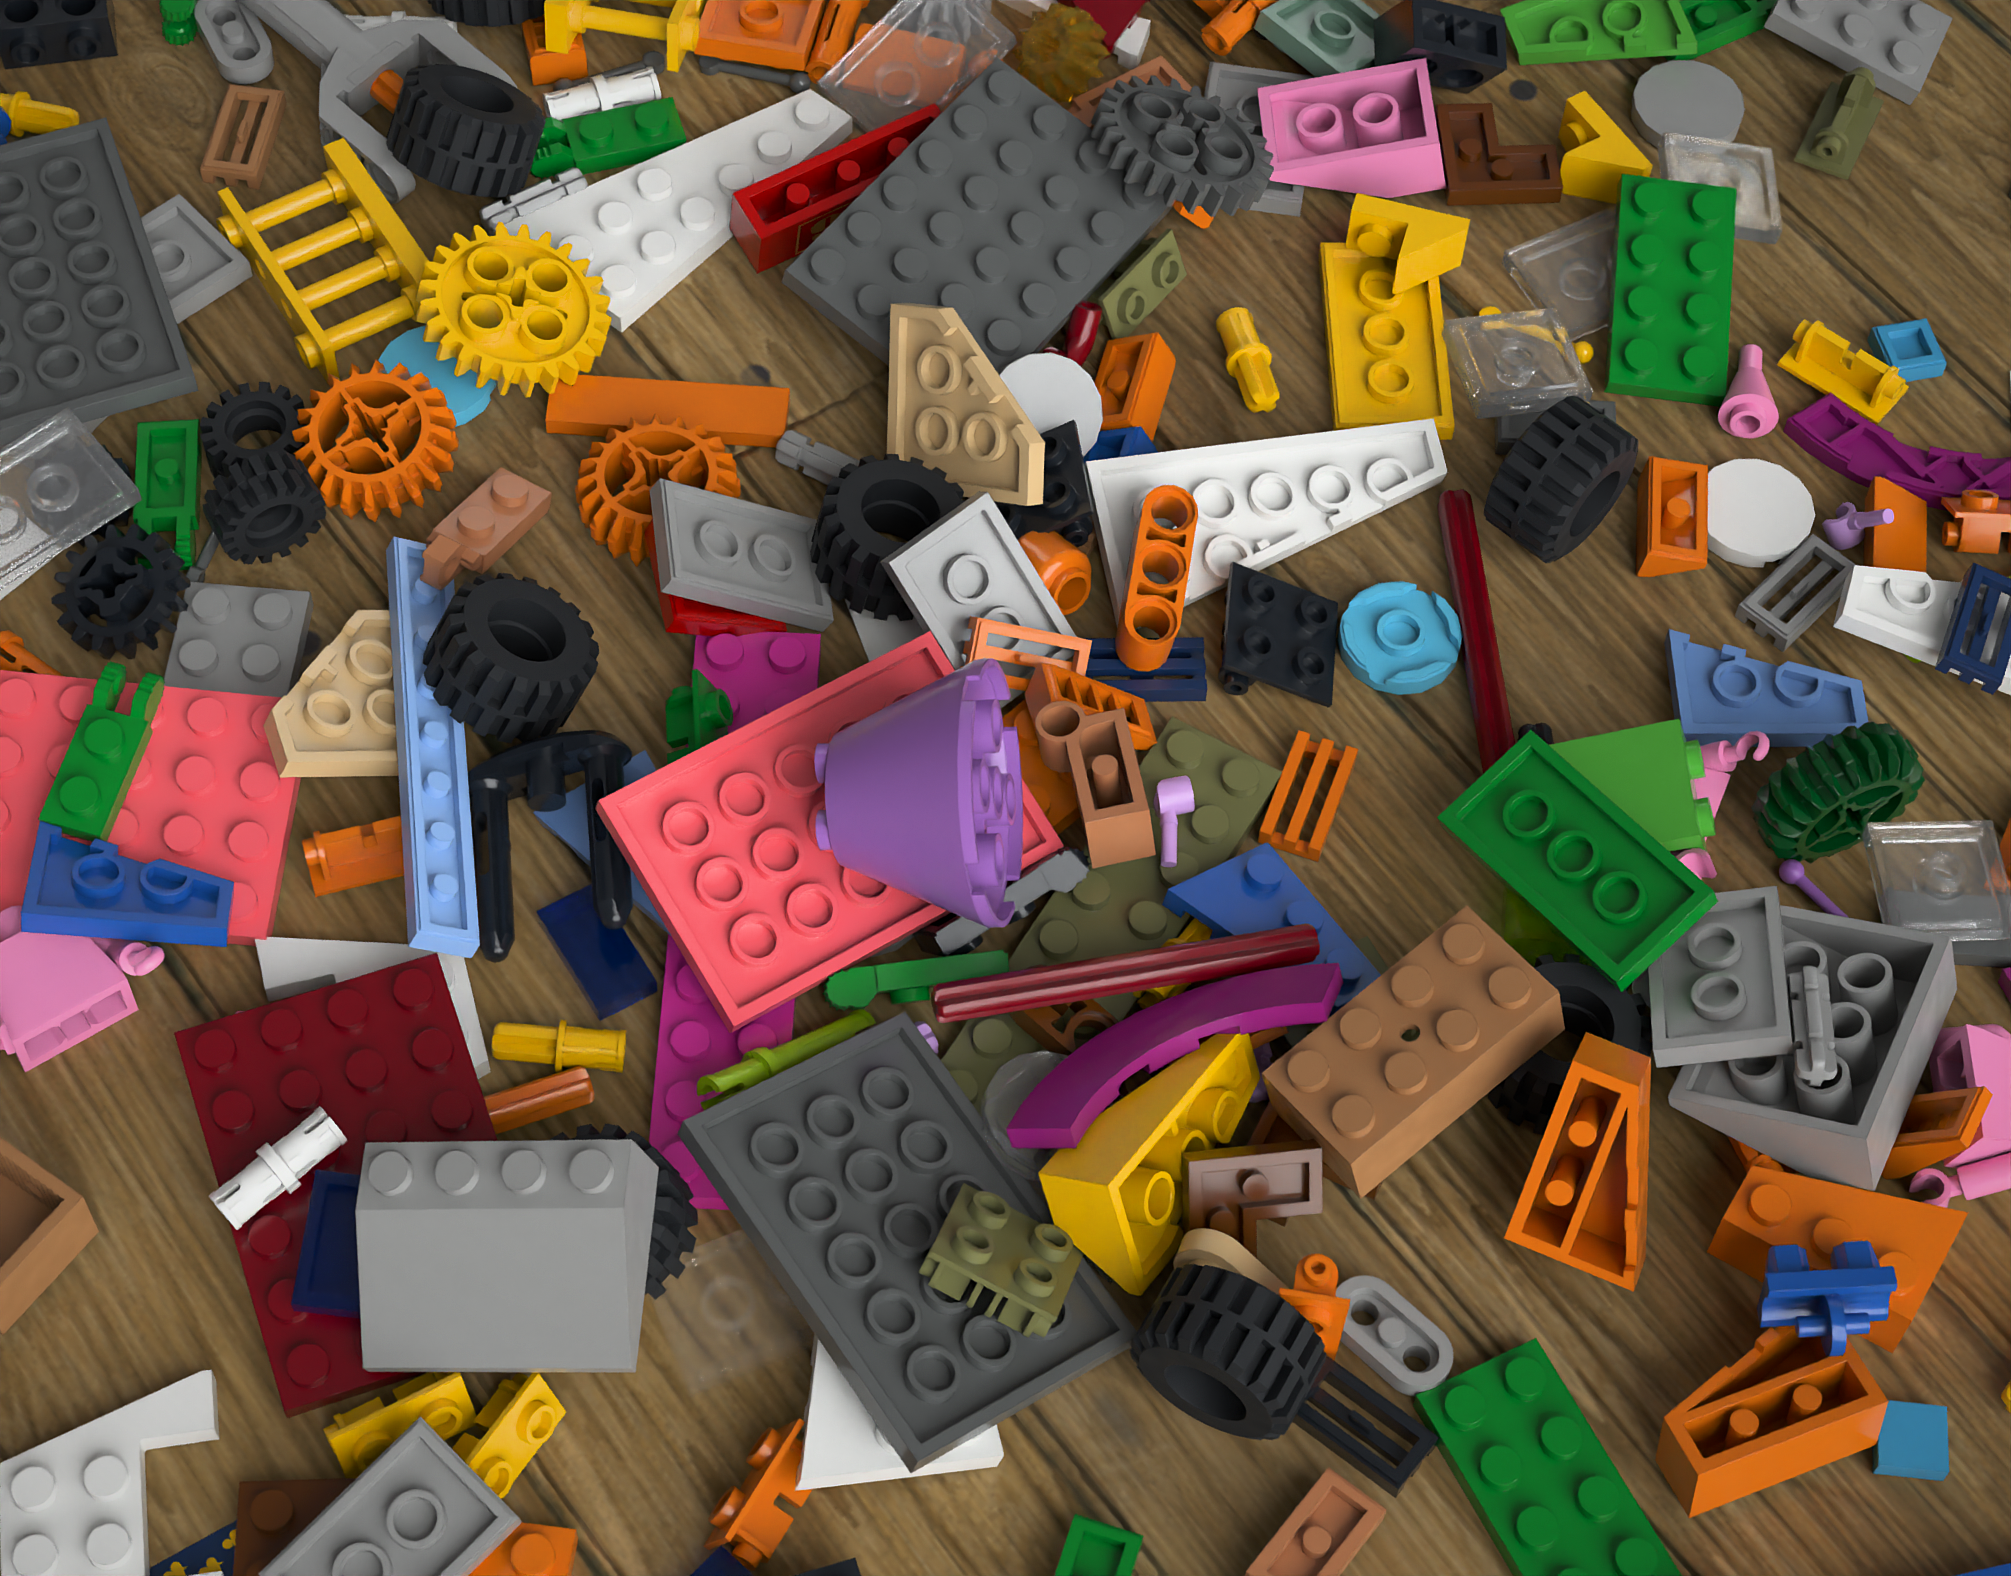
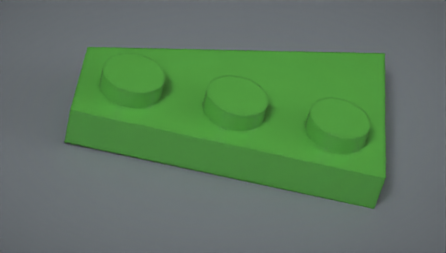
[1500,0,1697,65]

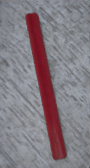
[1437,489,1515,774]
[931,923,1320,1023]

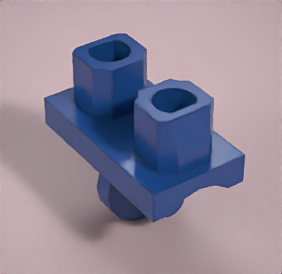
[1757,1241,1898,1356]

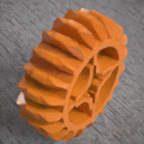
[292,359,459,523]
[575,413,741,567]

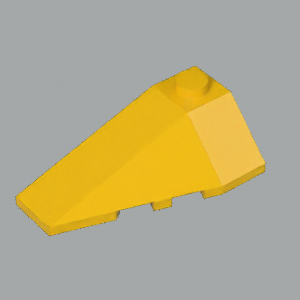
[1038,1033,1261,1296]

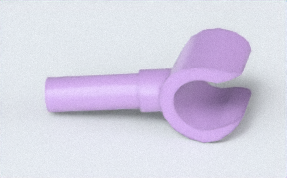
[1822,502,1894,550]
[1153,776,1195,867]

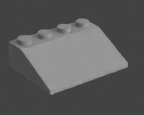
[1668,905,1957,1191]
[356,1139,659,1373]

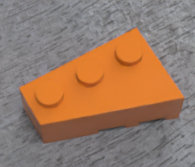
[1504,1032,1651,1292]
[1655,1325,1889,1518]

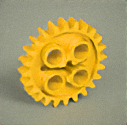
[415,222,612,397]

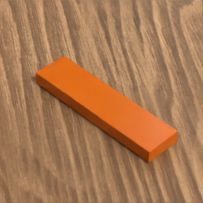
[545,375,790,448]

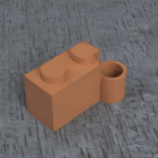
[1035,701,1156,869]

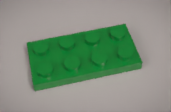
[1604,174,1737,407]
[1437,730,1718,993]
[1413,1338,1682,1576]

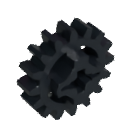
[51,524,191,660]

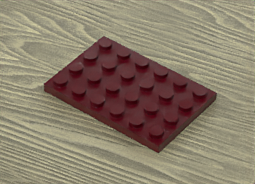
[174,953,498,1418]

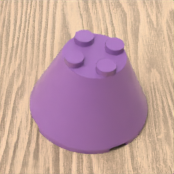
[814,658,1023,928]

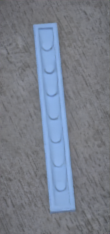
[386,537,480,958]

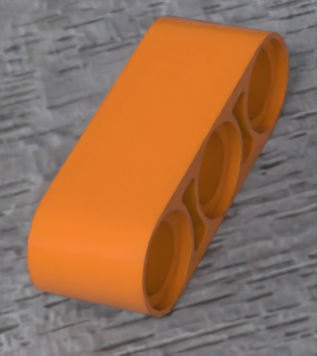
[1115,485,1198,672]

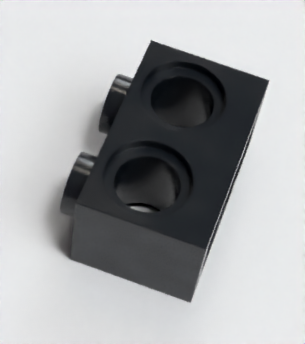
[0,0,118,70]
[1373,0,1507,94]

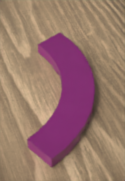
[1783,392,2011,511]
[1006,963,1343,1148]

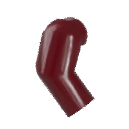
[1042,301,1103,367]

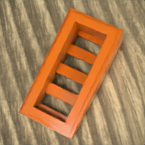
[520,15,588,86]
[1024,662,1157,751]
[1881,1086,1993,1180]

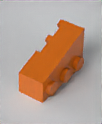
[1707,1165,1968,1354]

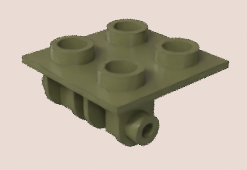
[918,1183,1084,1338]

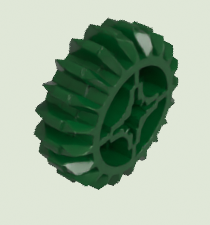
[1751,722,1925,864]

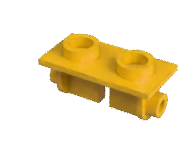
[1777,319,1909,425]
[323,1372,477,1478]
[452,1372,566,1499]

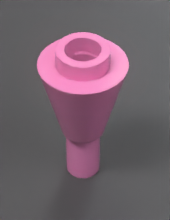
[1718,344,1779,439]

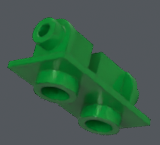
[665,669,733,765]

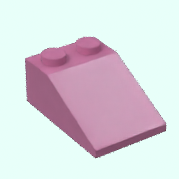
[1257,58,1446,198]

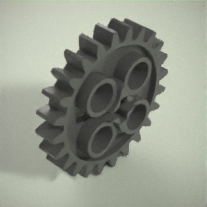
[1091,75,1274,217]

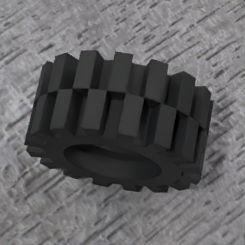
[200,382,309,479]
[203,451,326,564]

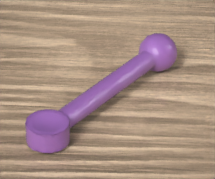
[1779,859,1849,918]

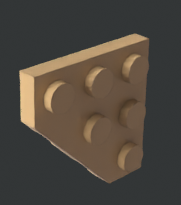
[887,303,1045,506]
[263,610,399,778]

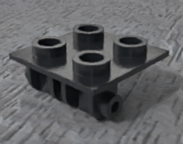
[994,420,1094,547]
[1218,562,1338,708]

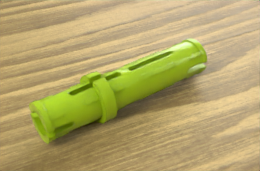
[697,1009,876,1110]

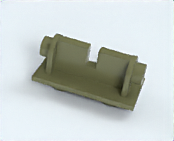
[1794,67,1884,180]
[1087,228,1187,339]

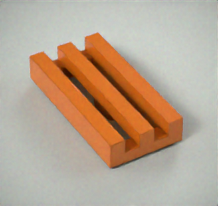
[960,616,1092,691]
[1258,730,1359,862]

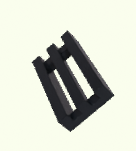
[1292,1355,1439,1498]

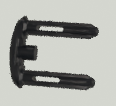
[468,730,633,963]

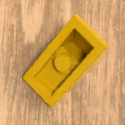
[1558,91,1653,204]
[1345,193,1471,294]

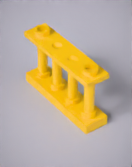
[544,0,707,72]
[216,137,429,383]

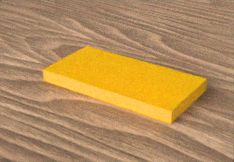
[1318,243,1455,440]

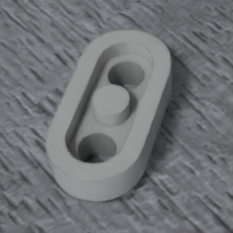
[194,0,274,85]
[1336,1275,1453,1396]

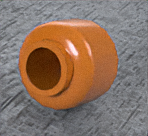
[1018,531,1092,615]

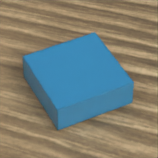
[1867,318,1947,382]
[1872,1400,1949,1481]

